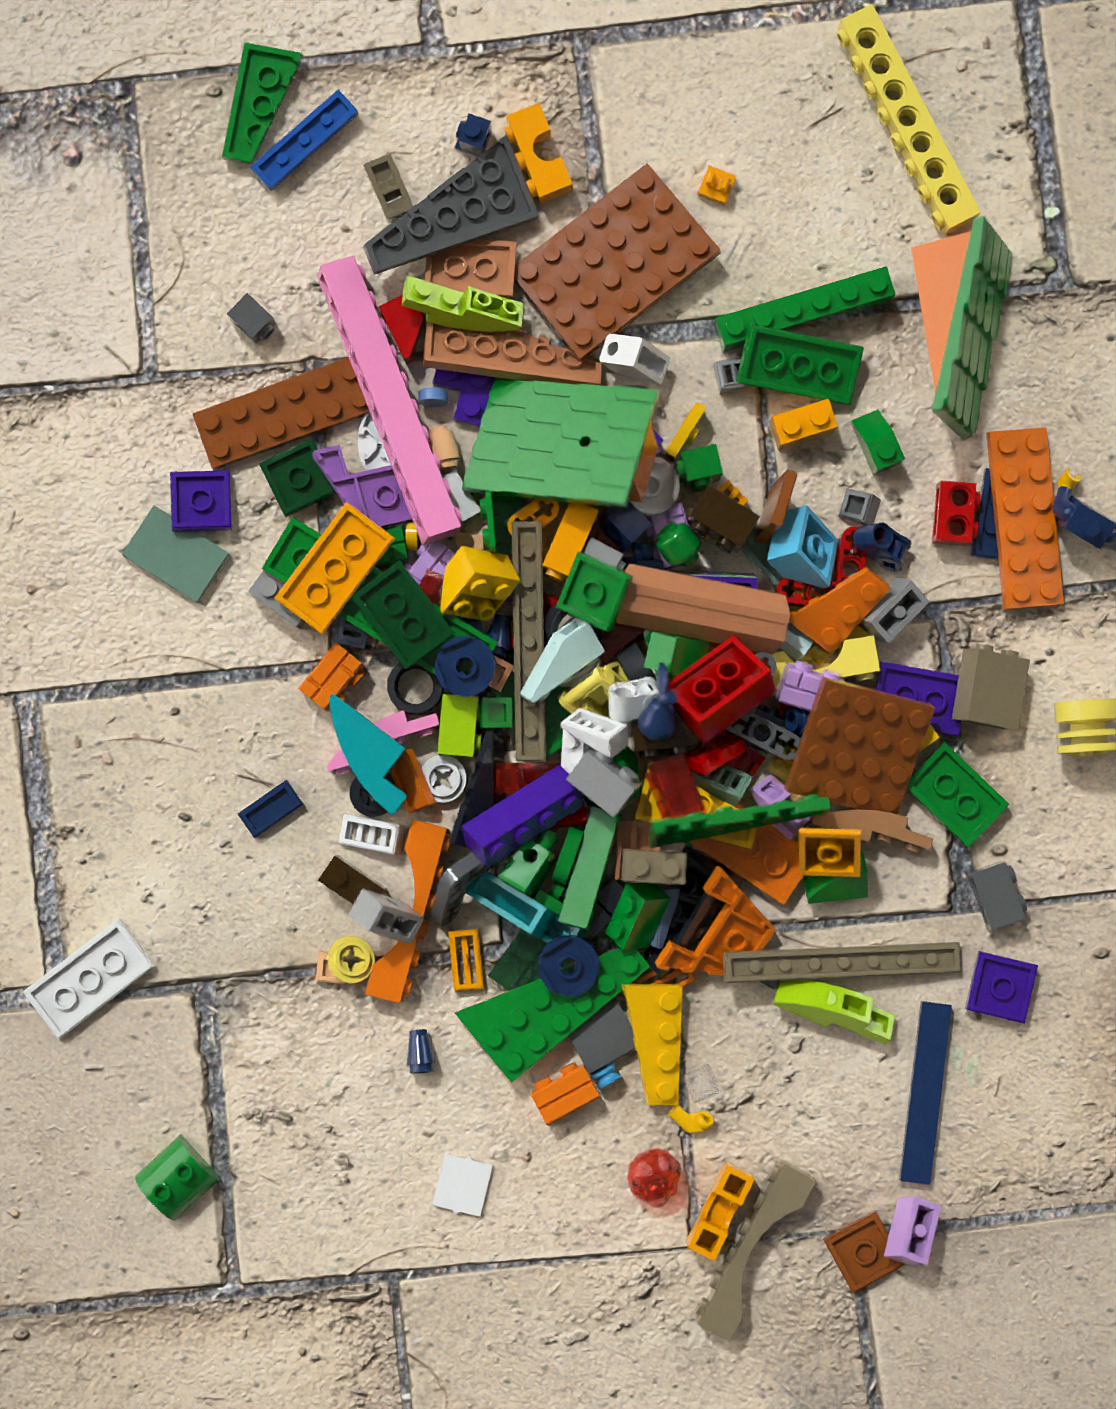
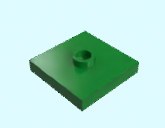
[556,551,634,632]

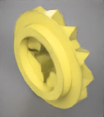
[327,936,375,984]

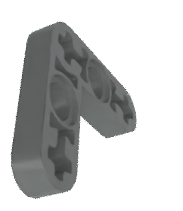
[725,652,801,760]
[431,851,512,927]

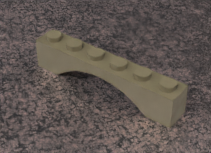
[694,1160,816,1342]

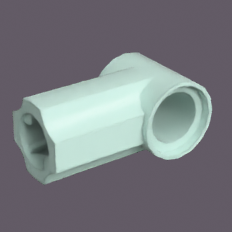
[779,623,814,661]

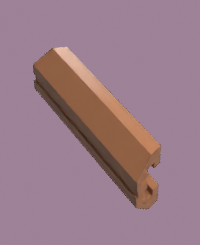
[616,564,790,654]

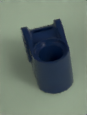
[853,523,912,572]

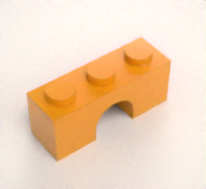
[503,103,573,204]
[686,1160,755,1261]

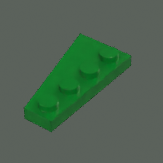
[222,42,303,165]

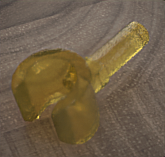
[798,643,829,666]

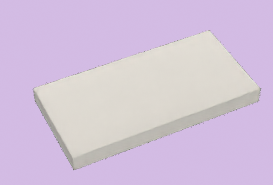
[23,919,155,1040]

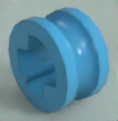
[591,1062,621,1089]

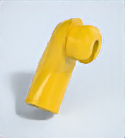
[668,1105,714,1133]

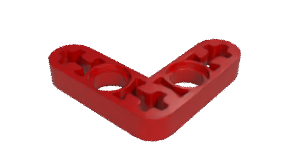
[775,526,866,607]

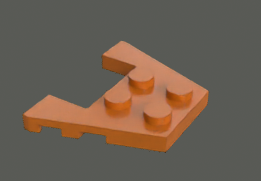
[654,866,776,976]

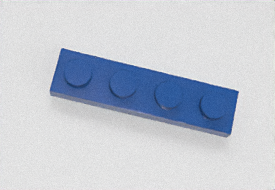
[250,89,359,191]

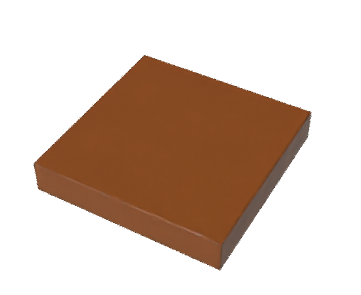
[754,469,797,544]
[823,1210,905,1293]

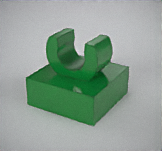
[480,698,512,728]
[534,881,566,915]

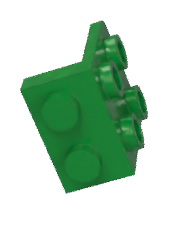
[480,491,524,555]

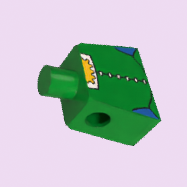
[499,829,559,899]

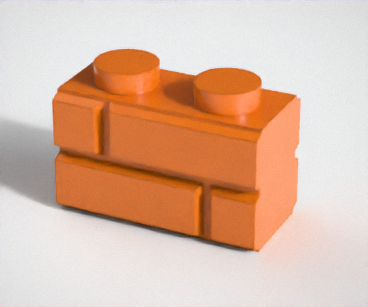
[298,642,365,712]
[530,1062,600,1126]

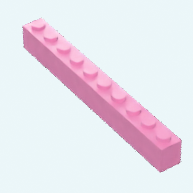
[317,256,462,546]

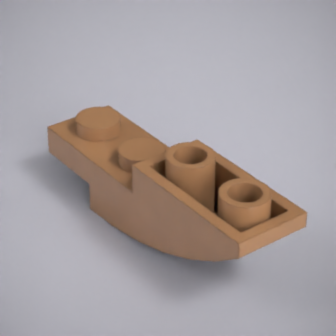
[810,810,934,853]

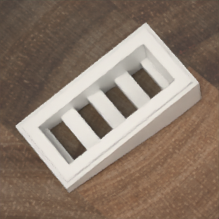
[561,708,629,758]
[339,814,406,855]

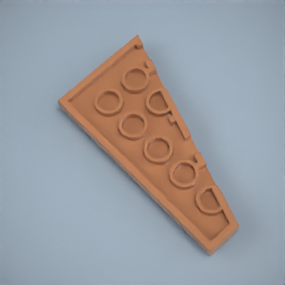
[423,322,602,386]

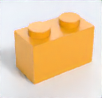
[769,399,838,450]

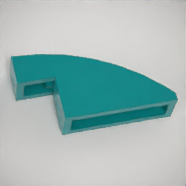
[329,694,408,815]
[465,871,587,943]

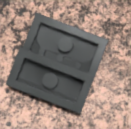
[568,997,635,1075]

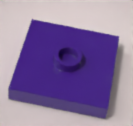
[170,470,232,532]
[965,951,1038,1024]

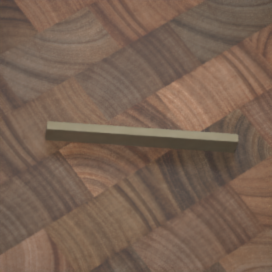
[512,521,546,762]
[723,942,961,983]

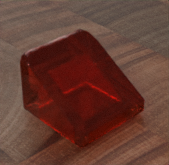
[420,568,444,606]

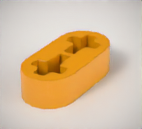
[508,499,559,536]

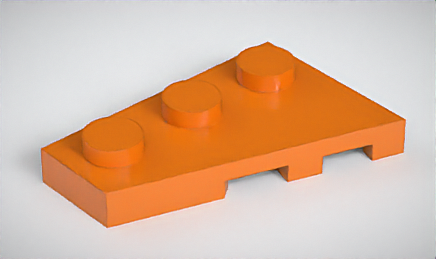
[789,567,891,654]

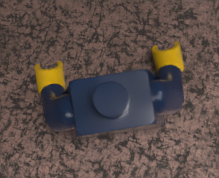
[1052,468,1116,550]

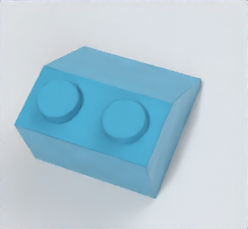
[767,505,838,588]

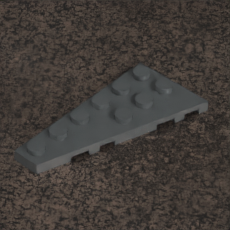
[363,135,539,275]

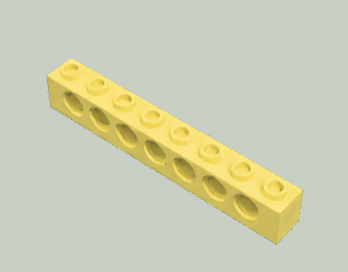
[836,4,981,235]

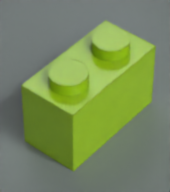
[437,694,482,758]

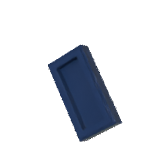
[238,780,304,838]

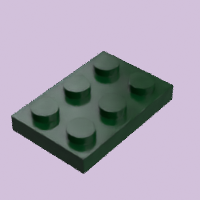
[351,560,455,669]

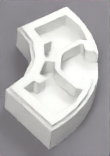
[358,412,391,471]

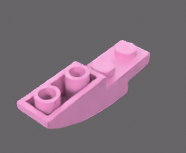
[327,711,440,776]

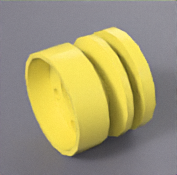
[1054,698,1116,757]

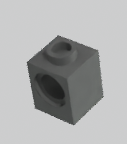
[227,293,276,344]

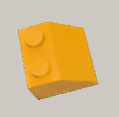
[799,828,861,877]

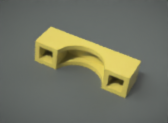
[761,635,880,697]

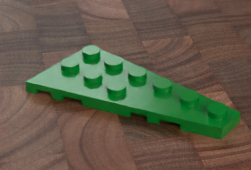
[648,794,831,849]

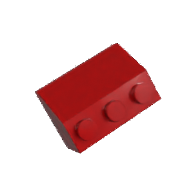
[668,635,776,744]

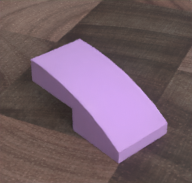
[751,774,811,841]

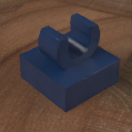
[622,543,663,570]

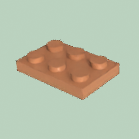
[424,239,516,300]

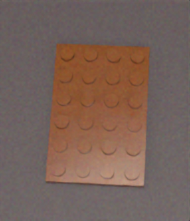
[514,163,721,362]

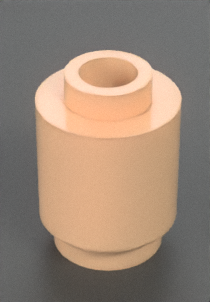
[428,426,459,471]

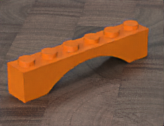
[365,819,450,1003]

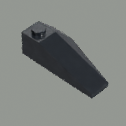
[448,728,494,848]
[643,845,743,977]

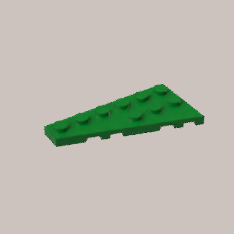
[454,948,650,1083]

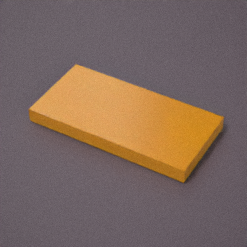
[274,502,396,635]

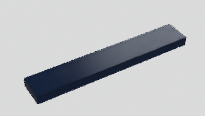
[899,1001,952,1185]

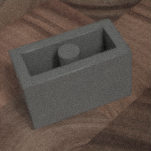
[967,861,1027,931]

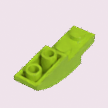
[402,276,523,332]
[773,979,895,1045]

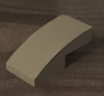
[363,153,413,219]

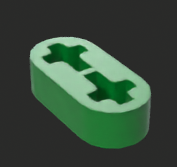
[551,827,584,885]

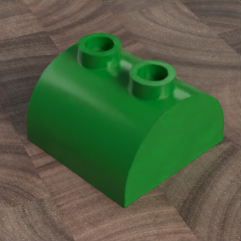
[135,1134,221,1220]

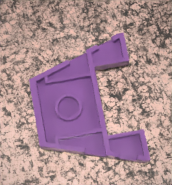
[312,445,413,528]

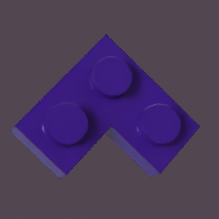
[432,369,496,427]

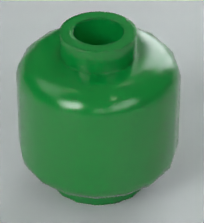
[656,521,701,567]

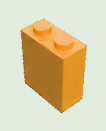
[542,502,599,584]

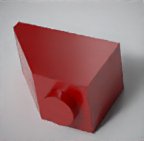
[379,295,425,365]

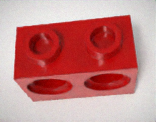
[932,480,980,546]

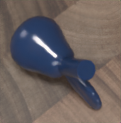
[638,662,677,742]

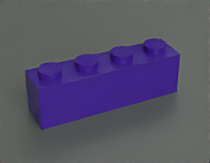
[462,765,584,867]

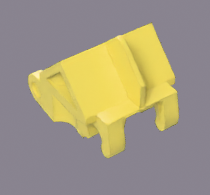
[558,661,630,719]

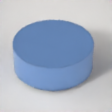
[418,387,448,407]

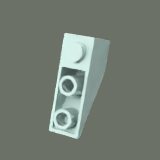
[520,617,605,703]

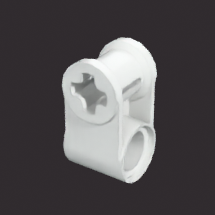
[609,677,658,723]

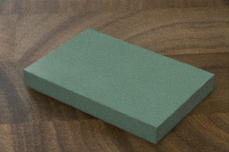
[122,505,230,603]

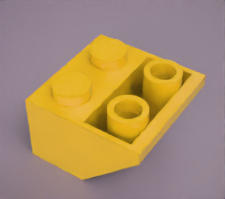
[440,546,520,621]

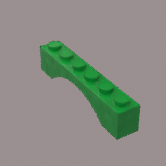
[714,266,895,353]

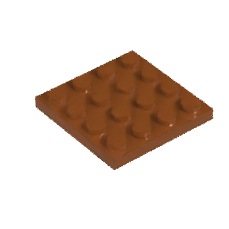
[784,676,935,814]

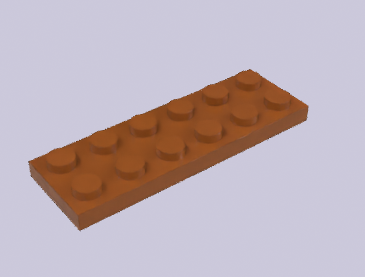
[192,357,370,470]

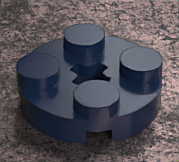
[435,636,496,697]
[538,935,599,997]

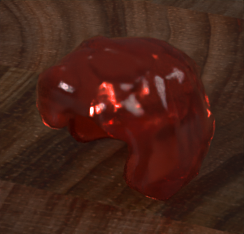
[627,1148,681,1208]

